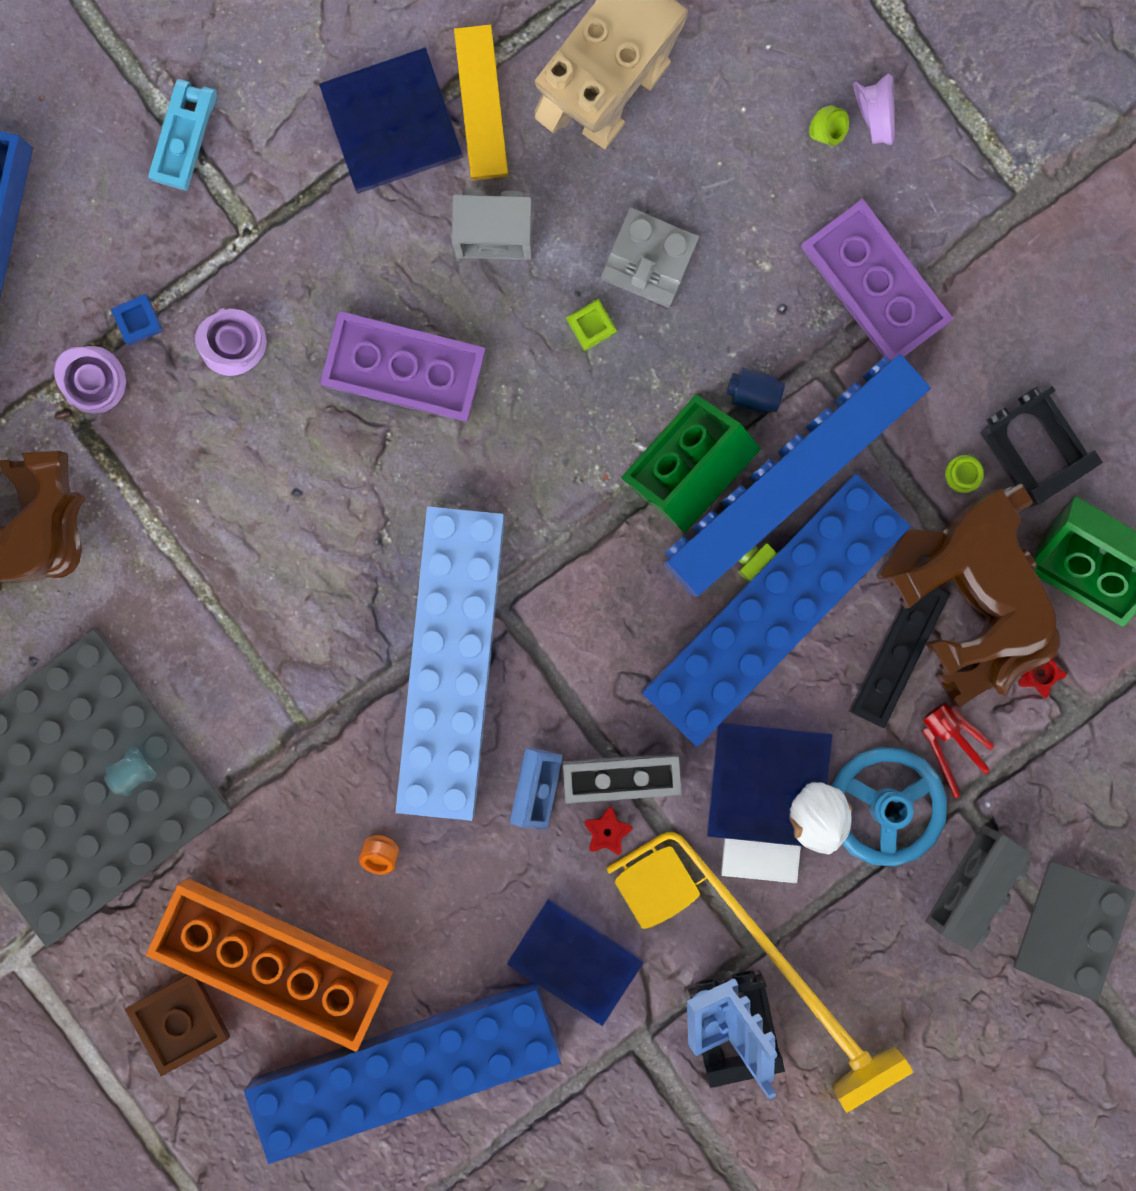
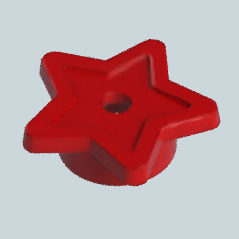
[1018,658,1067,698]
[584,806,633,855]

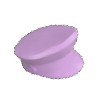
[853,73,895,145]
[195,308,267,376]
[54,346,126,414]

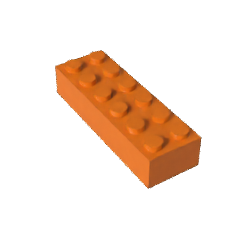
[145,878,394,1052]

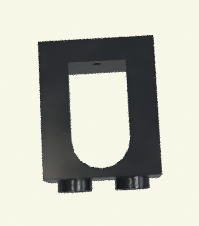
[980,386,1103,507]
[688,970,785,1088]

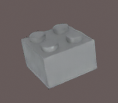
[452,190,533,260]

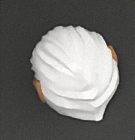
[789,782,852,855]

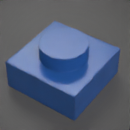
[111,294,164,346]

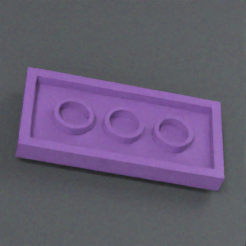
[800,198,954,361]
[320,311,486,423]

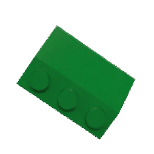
[621,395,761,533]
[1032,496,1136,627]

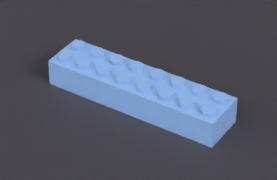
[395,506,505,821]

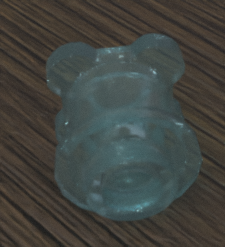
[104,747,156,796]

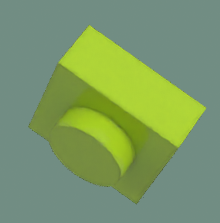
[736,543,777,582]

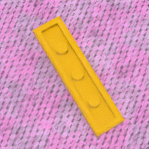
[454,24,508,181]

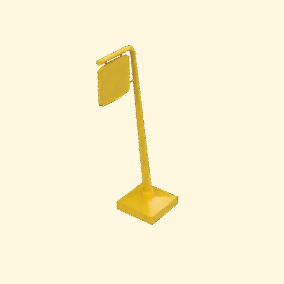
[606,832,914,1113]

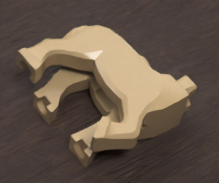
[535,0,688,150]

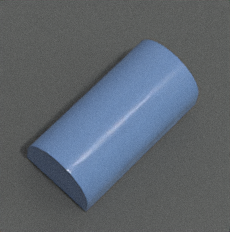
[509,748,563,829]

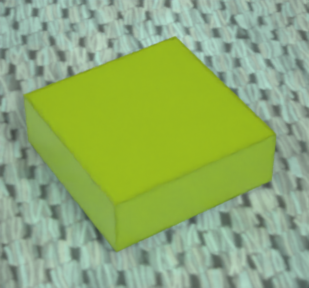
[566,299,617,352]

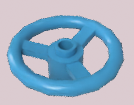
[832,747,948,867]

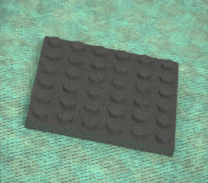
[0,629,232,948]

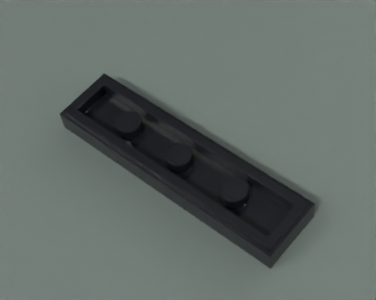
[849,587,951,729]

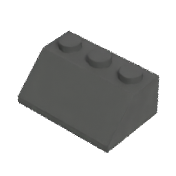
[925,825,1032,952]
[1013,860,1135,1001]

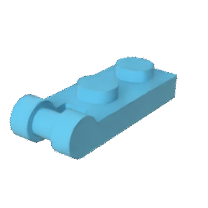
[148,79,217,191]

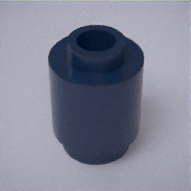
[726,367,785,413]

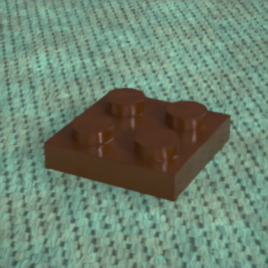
[124,974,231,1076]

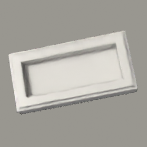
[720,836,801,883]

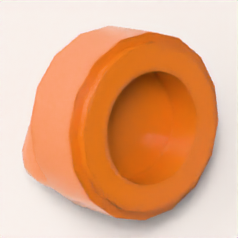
[359,835,399,875]

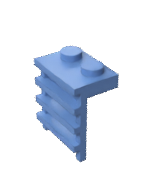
[687,979,777,1099]

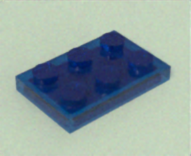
[507,898,644,1026]

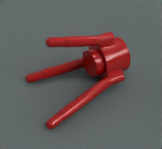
[921,702,994,798]

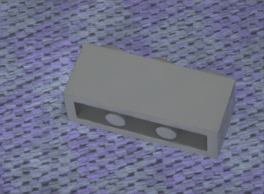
[563,753,682,804]

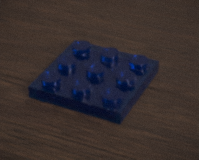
[319,47,463,194]
[706,722,832,846]

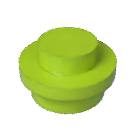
[945,455,984,493]

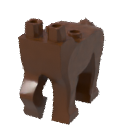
[0,451,85,591]
[876,484,1060,708]

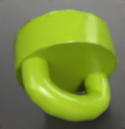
[809,105,850,146]

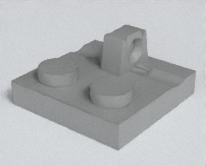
[601,207,700,308]

